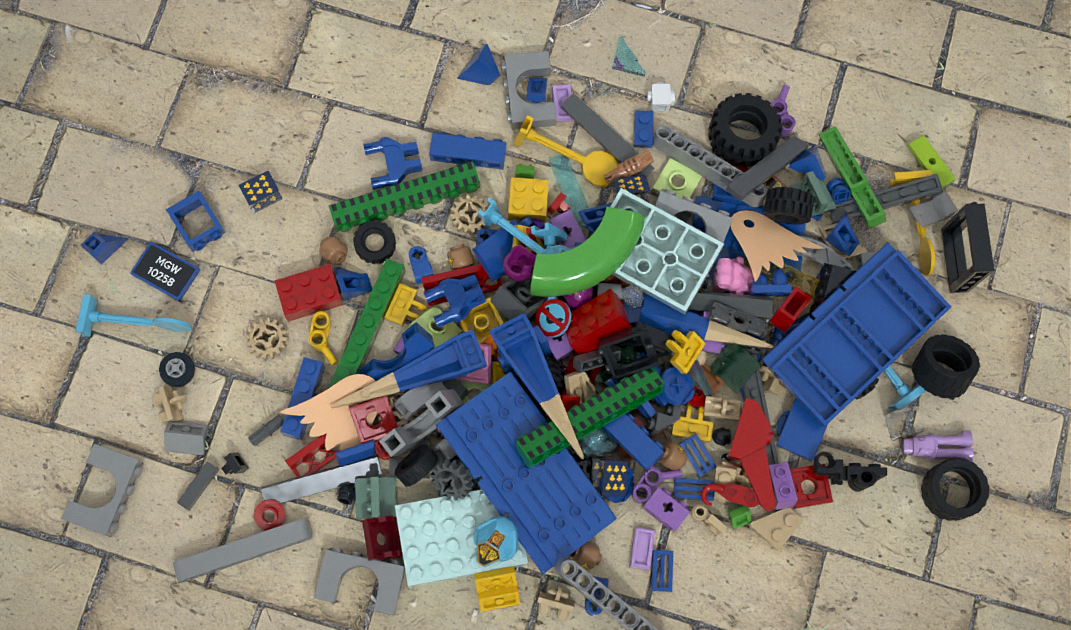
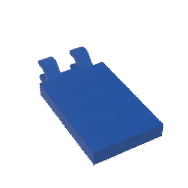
[472,216,533,282]
[775,398,828,462]

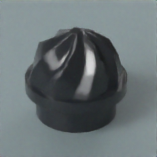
[712,427,731,447]
[337,485,356,505]

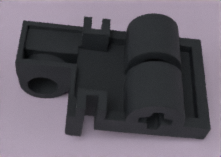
[813,451,887,492]

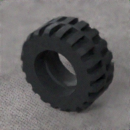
[708,93,783,167]

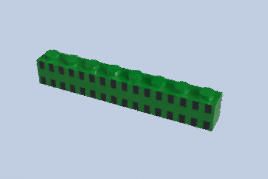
[329,161,480,232]
[328,258,406,389]
[516,367,665,469]

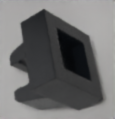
[221,452,249,475]

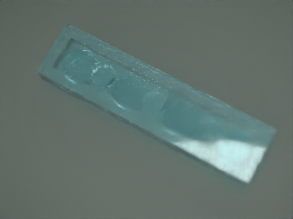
[549,155,589,226]

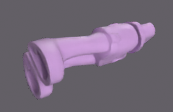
[902,430,973,462]

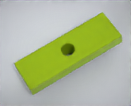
[907,135,956,188]

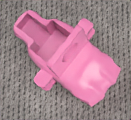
[713,256,754,295]

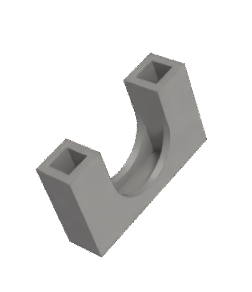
[501,51,556,130]
[655,189,733,260]
[394,382,457,462]
[379,389,465,457]
[61,444,143,537]
[314,547,405,616]

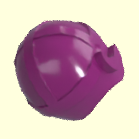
[503,245,536,282]
[561,287,594,310]

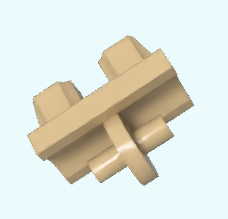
[759,366,785,395]
[152,386,187,422]
[704,396,741,421]
[537,584,575,621]

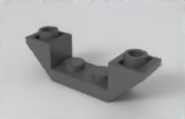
[647,360,682,437]

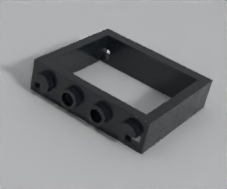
[941,202,995,293]

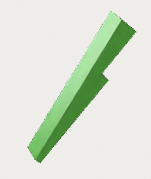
[819,126,886,229]

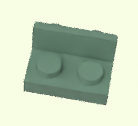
[789,171,836,217]
[355,477,396,519]

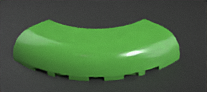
[530,207,646,297]

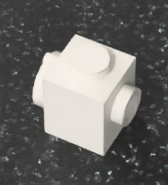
[647,82,675,112]

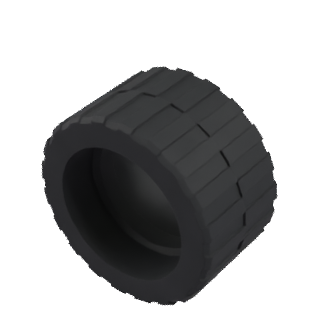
[912,334,980,399]
[921,458,990,521]

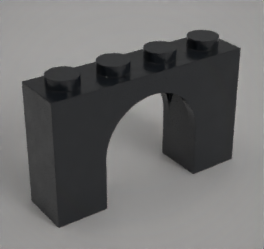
[809,263,856,320]

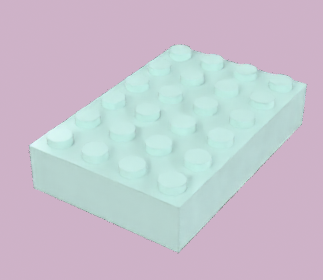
[610,188,724,315]
[395,490,528,588]

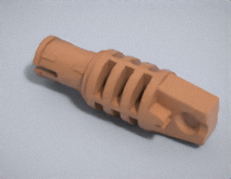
[603,151,654,186]

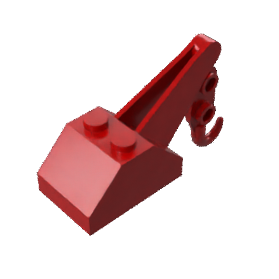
[701,398,776,511]

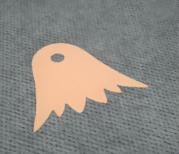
[730,210,825,282]
[280,374,378,451]

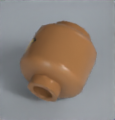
[319,236,348,265]
[447,244,474,270]
[659,441,687,470]
[571,541,602,570]

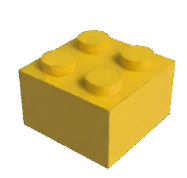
[508,177,549,223]
[458,297,503,344]

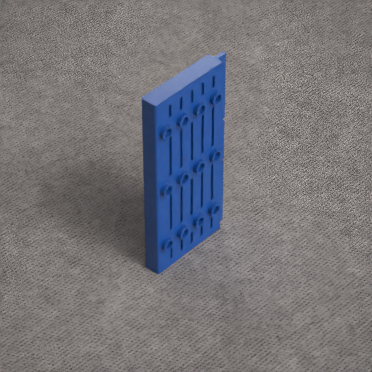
[762,242,951,427]
[436,372,617,574]

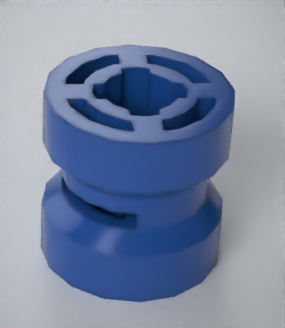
[826,178,851,204]

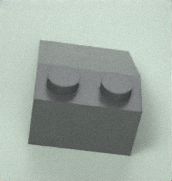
[490,277,548,320]

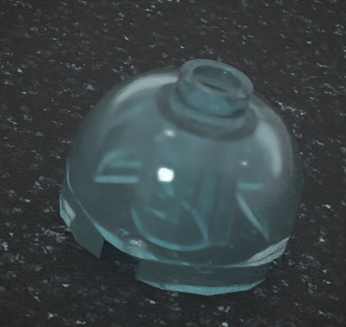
[579,428,617,457]

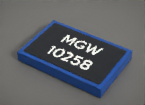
[130,242,200,302]

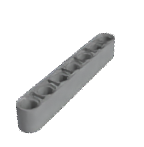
[653,125,767,207]
[173,518,313,583]
[554,558,658,630]

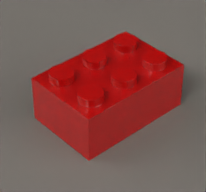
[274,264,343,322]
[566,288,631,355]

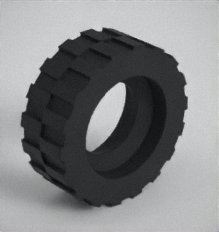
[353,220,396,265]
[394,444,438,487]

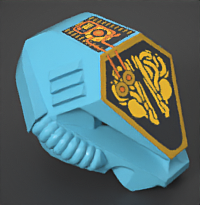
[473,516,518,567]

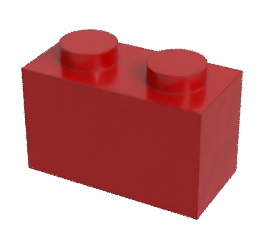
[769,286,812,333]

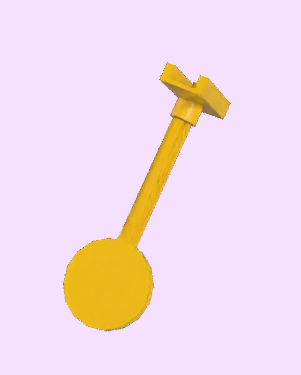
[513,115,618,187]
[890,170,935,276]

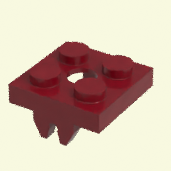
[362,515,403,561]

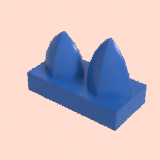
[749,268,792,297]

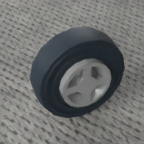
[159,352,195,387]

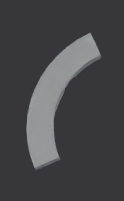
[793,236,854,270]

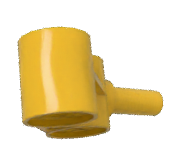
[309,311,338,366]

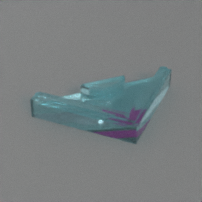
[612,36,646,77]
[673,360,712,395]

